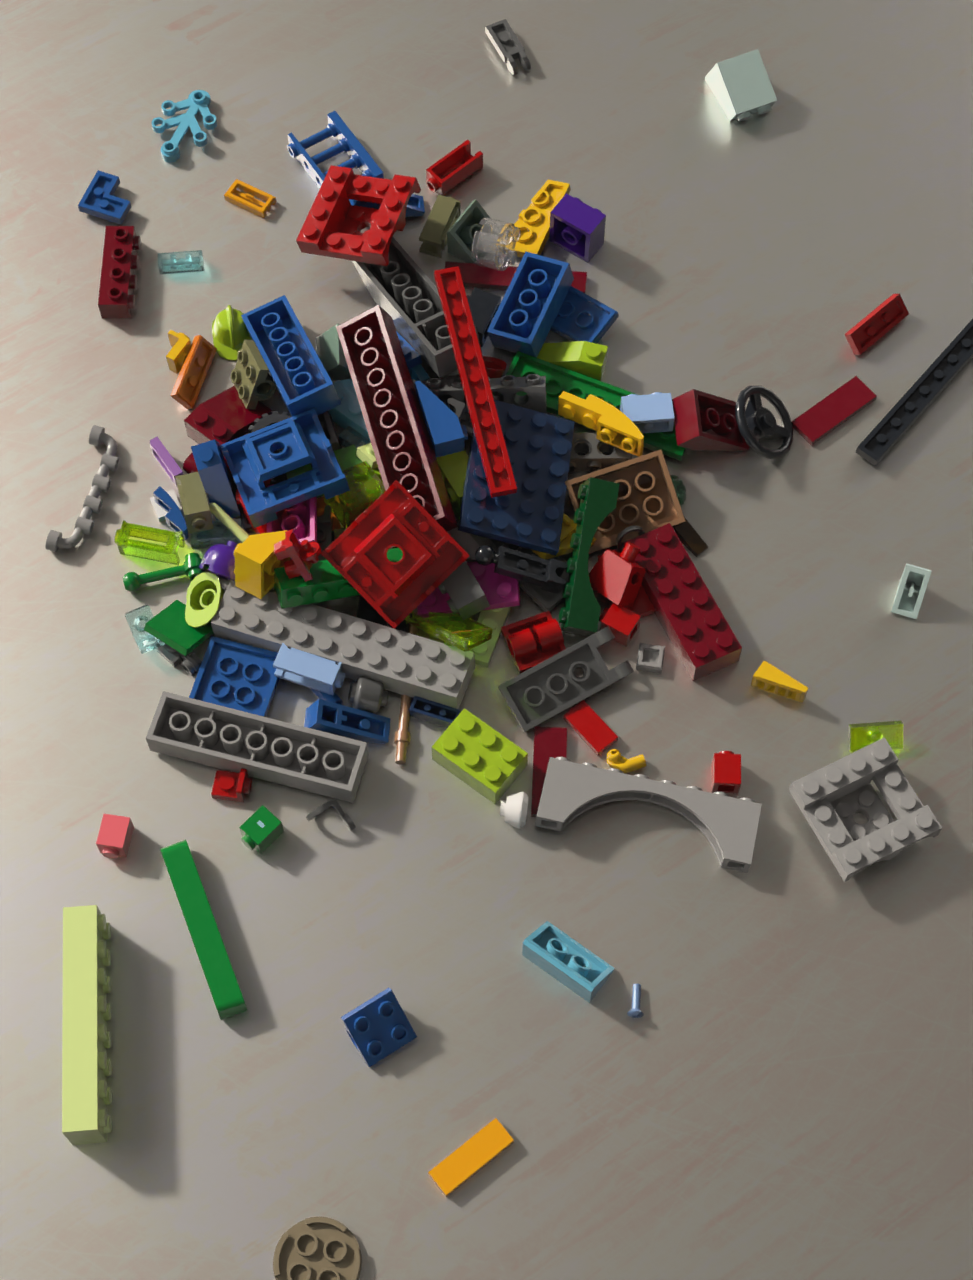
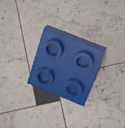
[340,988,417,1067]

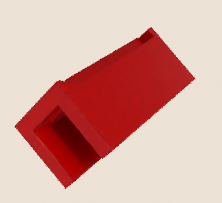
[426,140,483,196]

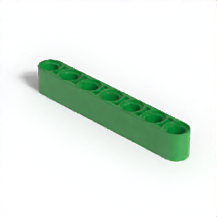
[160,839,247,1020]

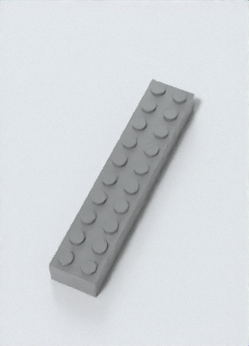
[211,580,475,709]

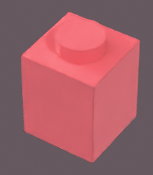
[96,814,134,859]

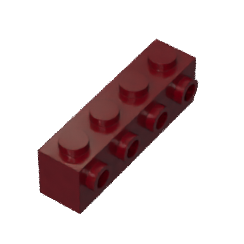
[98,226,141,319]

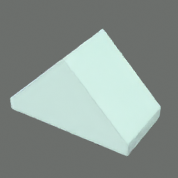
[891,563,932,619]

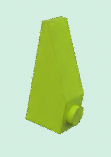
[537,341,608,381]

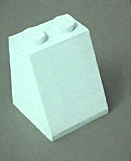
[705,49,777,122]

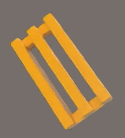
[224,179,276,218]

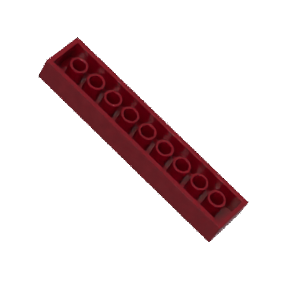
[336,305,458,541]

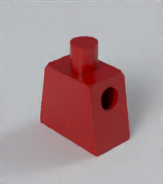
[589,542,646,608]

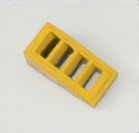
[751,661,808,703]

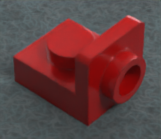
[211,768,252,803]

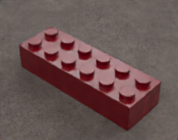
[624,523,742,681]

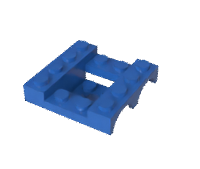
[220,408,350,528]

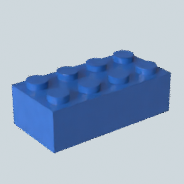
[487,251,574,358]

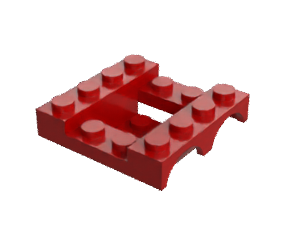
[296,165,421,266]
[321,480,470,629]

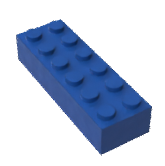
[241,295,341,417]

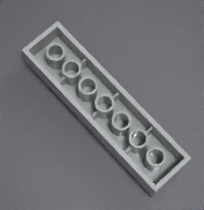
[146,691,369,803]

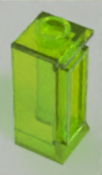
[114,520,186,565]

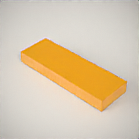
[428,1118,514,1197]

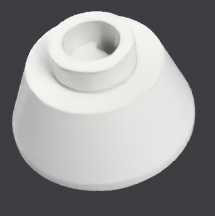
[500,792,529,829]

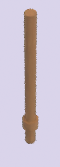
[394,619,419,765]

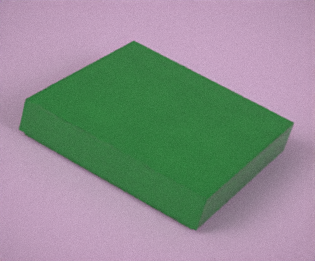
[144,600,214,656]

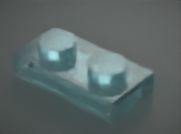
[191,519,242,549]

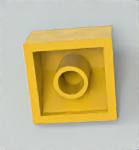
[233,530,291,599]

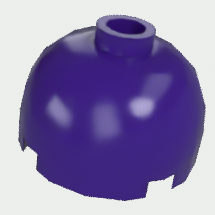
[199,540,238,581]

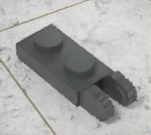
[485,19,531,76]

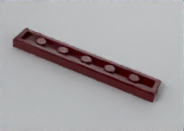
[445,261,587,293]

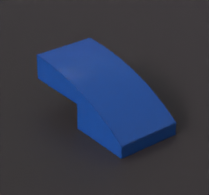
[153,486,189,540]

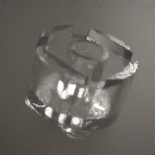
[472,218,520,271]

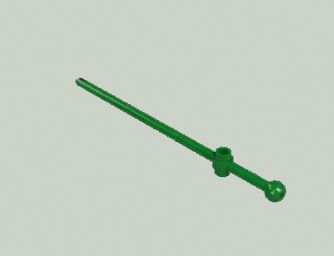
[123,527,348,592]

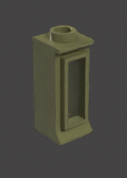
[419,195,461,258]
[175,472,214,534]

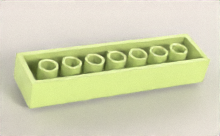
[62,905,112,1145]

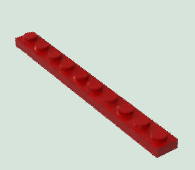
[434,266,517,498]

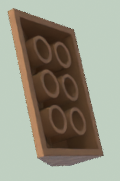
[565,450,686,554]

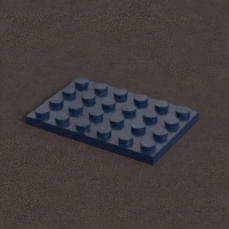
[458,400,575,556]

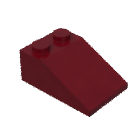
[184,385,273,457]
[672,389,750,451]

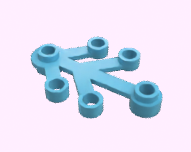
[151,90,217,163]

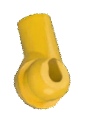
[606,749,647,774]

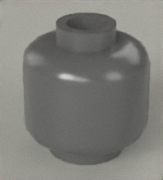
[348,677,388,714]

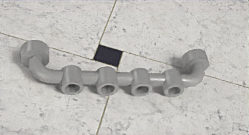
[45,425,119,552]

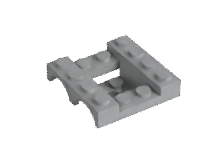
[789,737,942,882]

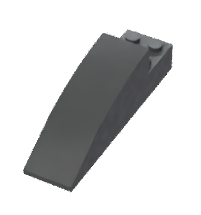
[352,237,483,378]

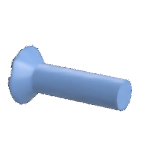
[627,984,644,1018]

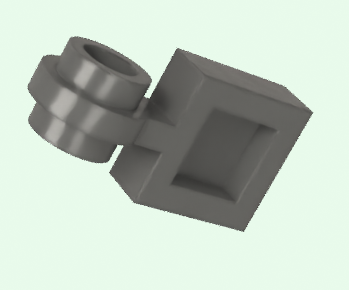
[156,642,202,675]

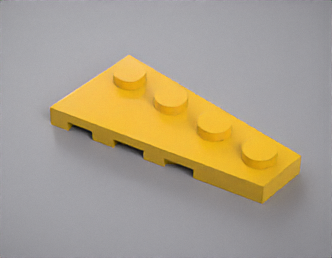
[493,179,571,258]

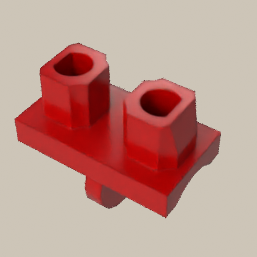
[274,529,321,582]

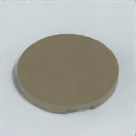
[273,1217,362,1280]

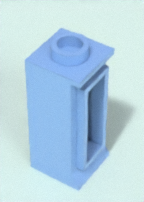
[273,643,345,695]

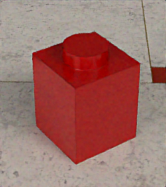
[599,602,641,647]
[712,751,741,794]

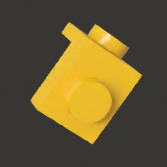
[166,330,191,374]

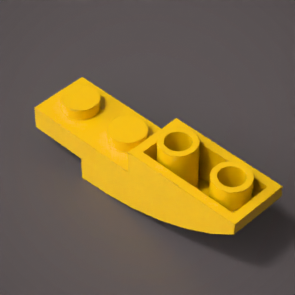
[558,391,644,457]

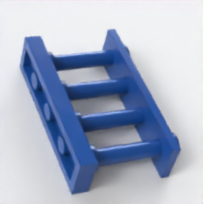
[287,111,384,189]

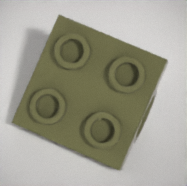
[231,340,276,410]

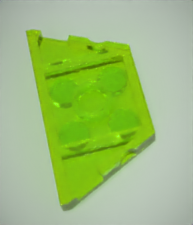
[405,611,493,652]

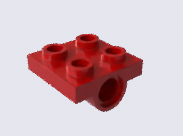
[501,611,566,674]

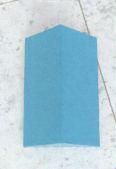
[522,921,615,1003]

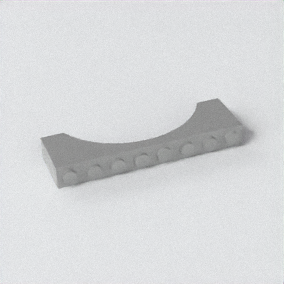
[535,757,762,873]

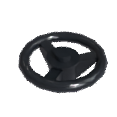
[735,386,793,459]

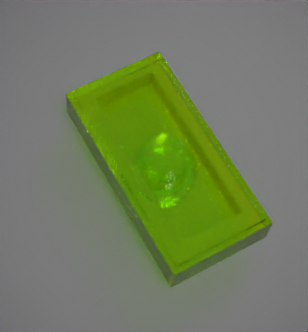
[848,721,903,752]

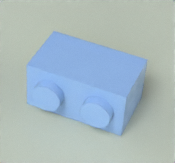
[620,392,675,434]

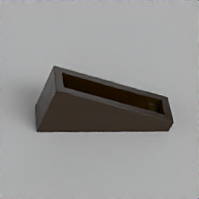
[672,517,708,557]

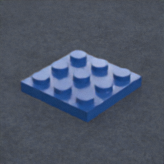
[189,636,280,717]

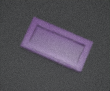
[150,437,184,487]

